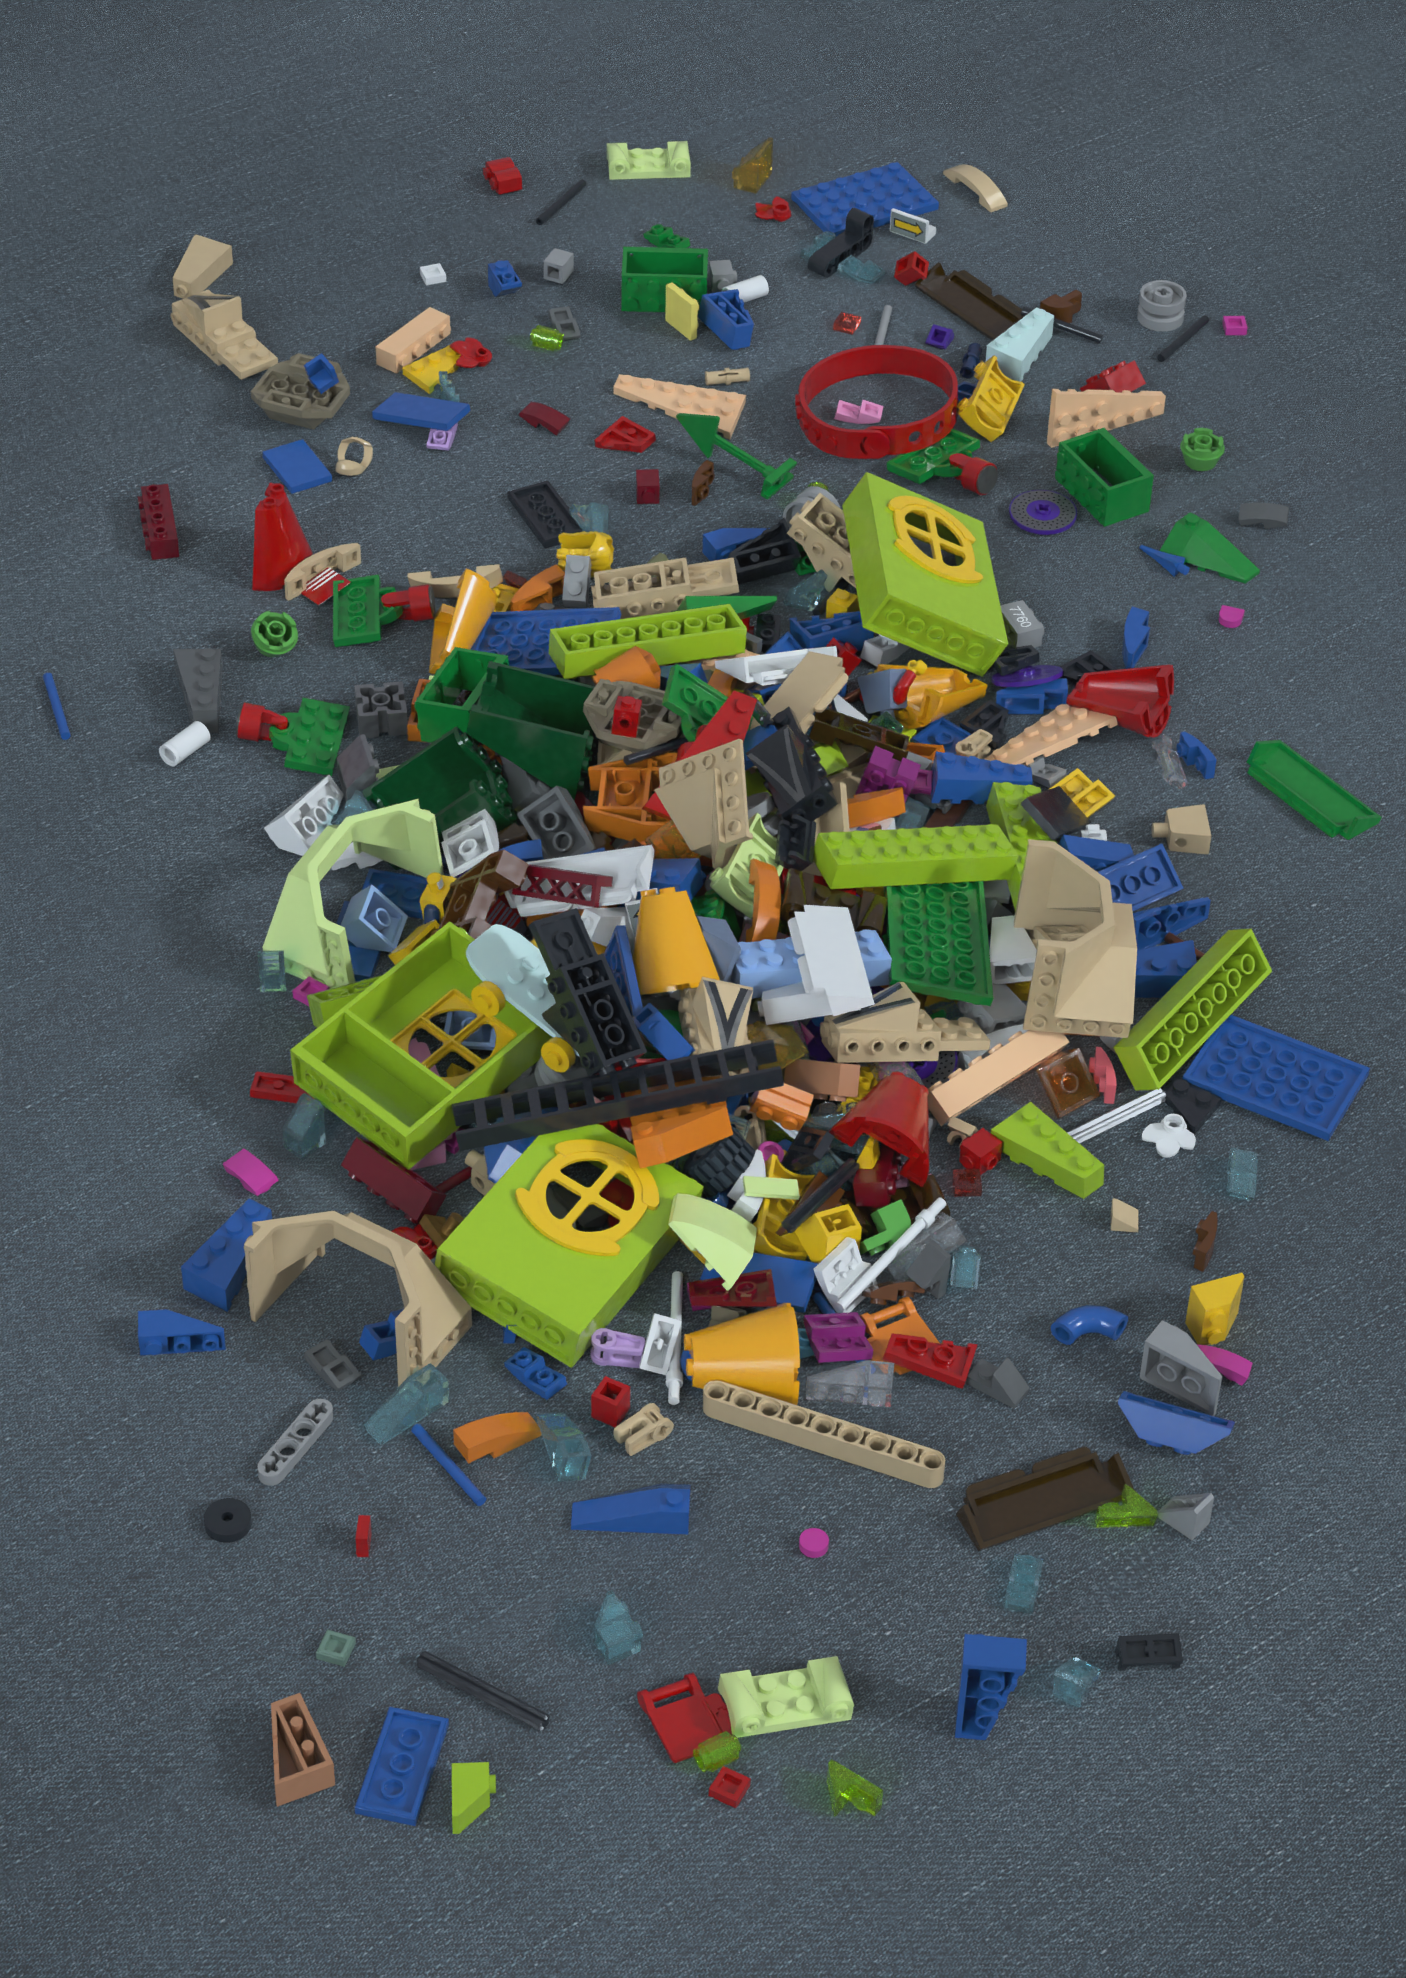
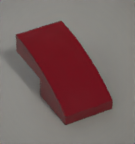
[519,401,570,436]

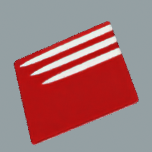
[301,567,351,605]

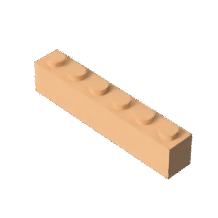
[928,1030,1069,1126]

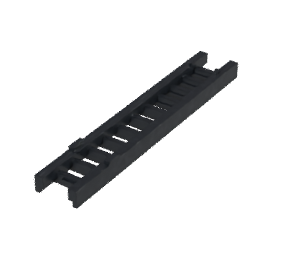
[452,1039,784,1151]

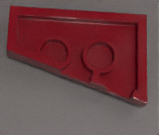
[688,1269,777,1307]

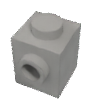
[544,248,574,284]
[709,260,737,293]

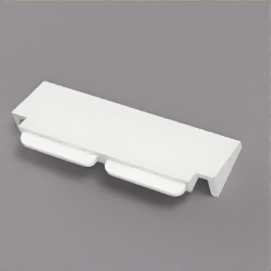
[715,646,837,686]
[504,845,655,917]
[788,905,875,1016]

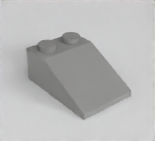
[1139,1320,1222,1416]

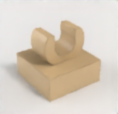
[947,1116,978,1147]

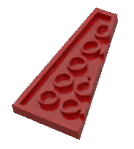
[642,690,757,821]

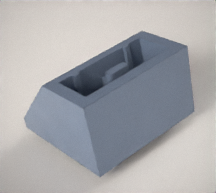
[697,916,741,982]

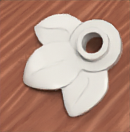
[1142,1114,1196,1158]

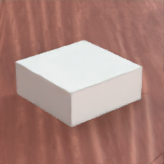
[420,263,446,285]

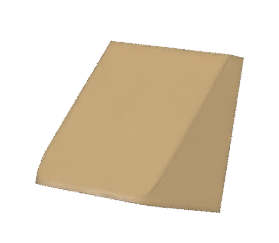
[1111,1198,1138,1232]

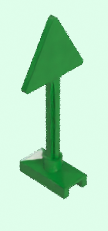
[676,413,797,500]

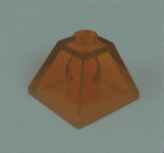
[1036,1048,1100,1118]

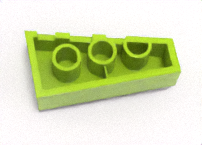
[991,1102,1104,1199]

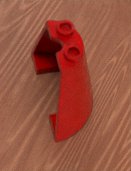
[252,483,313,591]
[1066,665,1174,738]
[829,1071,929,1187]

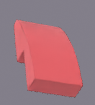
[1089,1047,1117,1104]

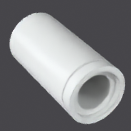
[722,275,769,303]
[159,721,210,767]

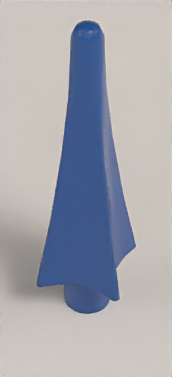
[1139,545,1190,577]

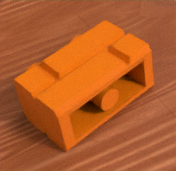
[749,1083,814,1131]

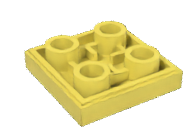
[665,283,699,341]

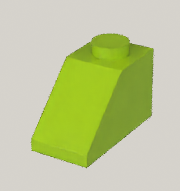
[451,1762,496,1834]

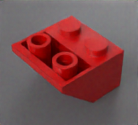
[1080,360,1146,393]

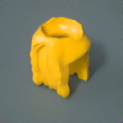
[556,531,614,578]

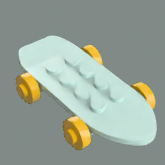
[466,924,580,1073]

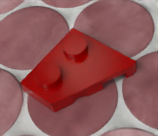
[594,416,656,453]

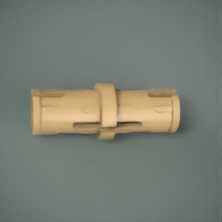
[705,367,750,386]

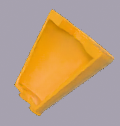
[429,568,497,674]
[877,664,988,729]
[633,887,720,995]
[684,1303,800,1405]

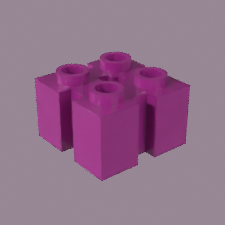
[854,746,921,818]

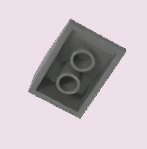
[517,786,597,860]

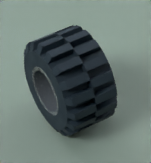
[682,1126,755,1198]

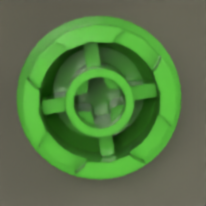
[1180,428,1225,471]
[251,611,298,657]

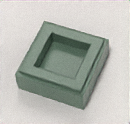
[316,1629,356,1667]

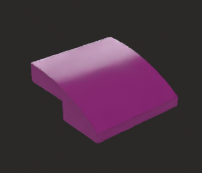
[803,1312,874,1363]

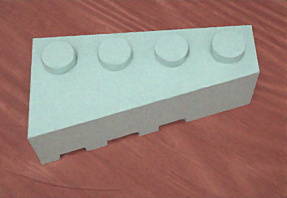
[985,307,1054,382]

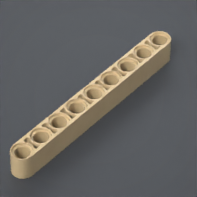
[703,1380,945,1488]

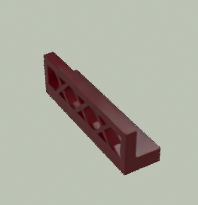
[512,864,613,907]

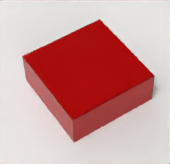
[355,1515,372,1557]
[708,1766,751,1808]

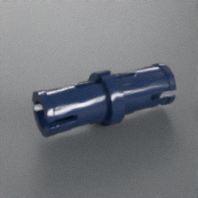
[960,343,982,379]

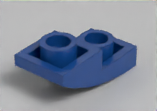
[1176,732,1217,779]
[504,1347,567,1400]

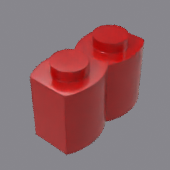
[483,157,522,194]

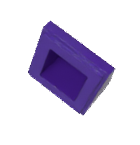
[925,324,955,350]

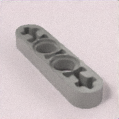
[258,1399,333,1486]

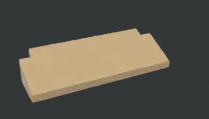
[750,651,848,734]

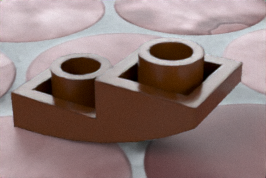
[692,460,715,506]
[1193,1211,1218,1272]
[862,1280,925,1305]

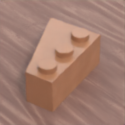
[784,1058,860,1102]
[271,1693,335,1807]

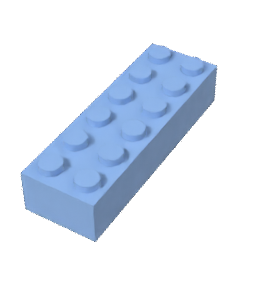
[729,930,892,999]

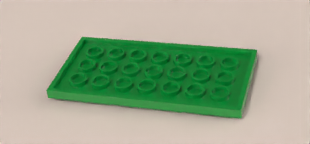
[884,881,994,1006]

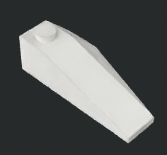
[264,775,344,856]

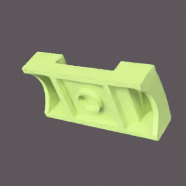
[607,141,691,180]
[709,813,784,919]
[718,1656,854,1738]

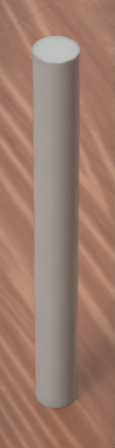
[874,305,892,345]

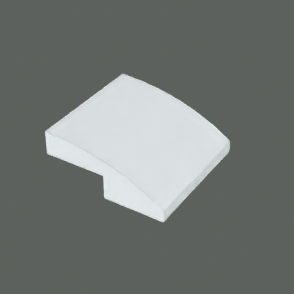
[813,1237,877,1313]

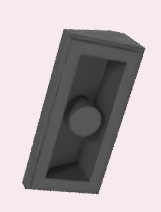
[553,1179,610,1227]

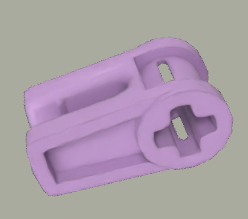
[590,1328,645,1368]

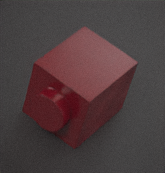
[636,469,660,504]

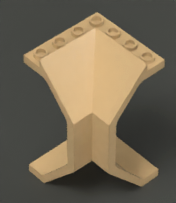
[654,739,850,881]
[1014,839,1137,1038]
[244,1211,472,1399]

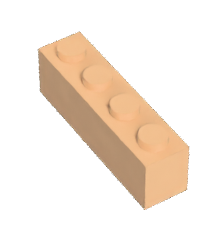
[376,307,451,374]

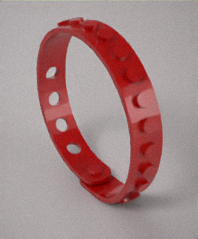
[795,345,958,459]

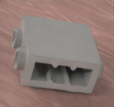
[956,983,1026,1034]

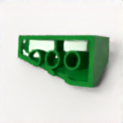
[1160,512,1260,584]
[677,596,777,620]

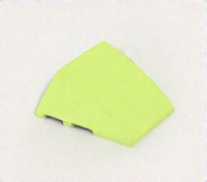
[668,1193,757,1291]

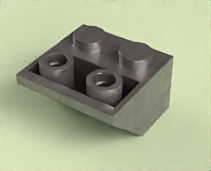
[337,734,379,807]

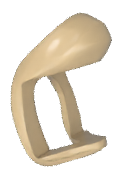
[336,436,373,476]

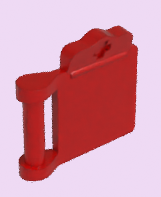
[637,1672,732,1763]

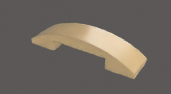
[943,164,1008,212]
[284,543,361,601]
[407,564,503,598]

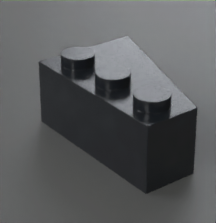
[727,517,801,585]

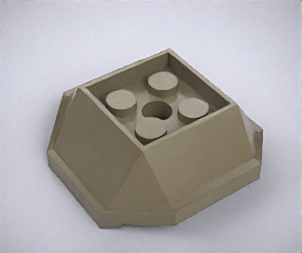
[251,353,350,430]
[583,679,682,753]

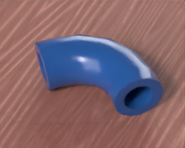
[1051,1305,1128,1345]

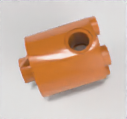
[591,646,661,689]

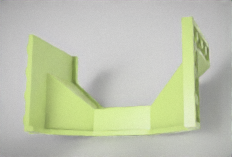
[262,799,444,989]

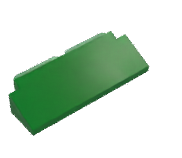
[1247,740,1382,840]

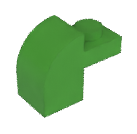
[859,1199,911,1256]

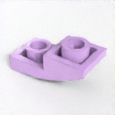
[427,423,458,451]

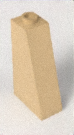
[173,235,233,299]

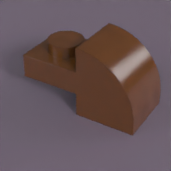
[1040,290,1082,323]

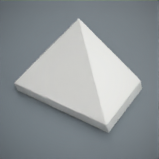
[639,1313,681,1375]

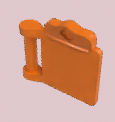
[859,1297,939,1376]

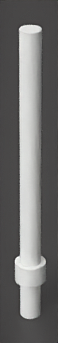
[835,1197,946,1311]
[666,1271,683,1405]

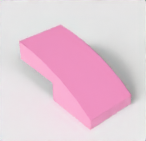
[834,400,883,424]

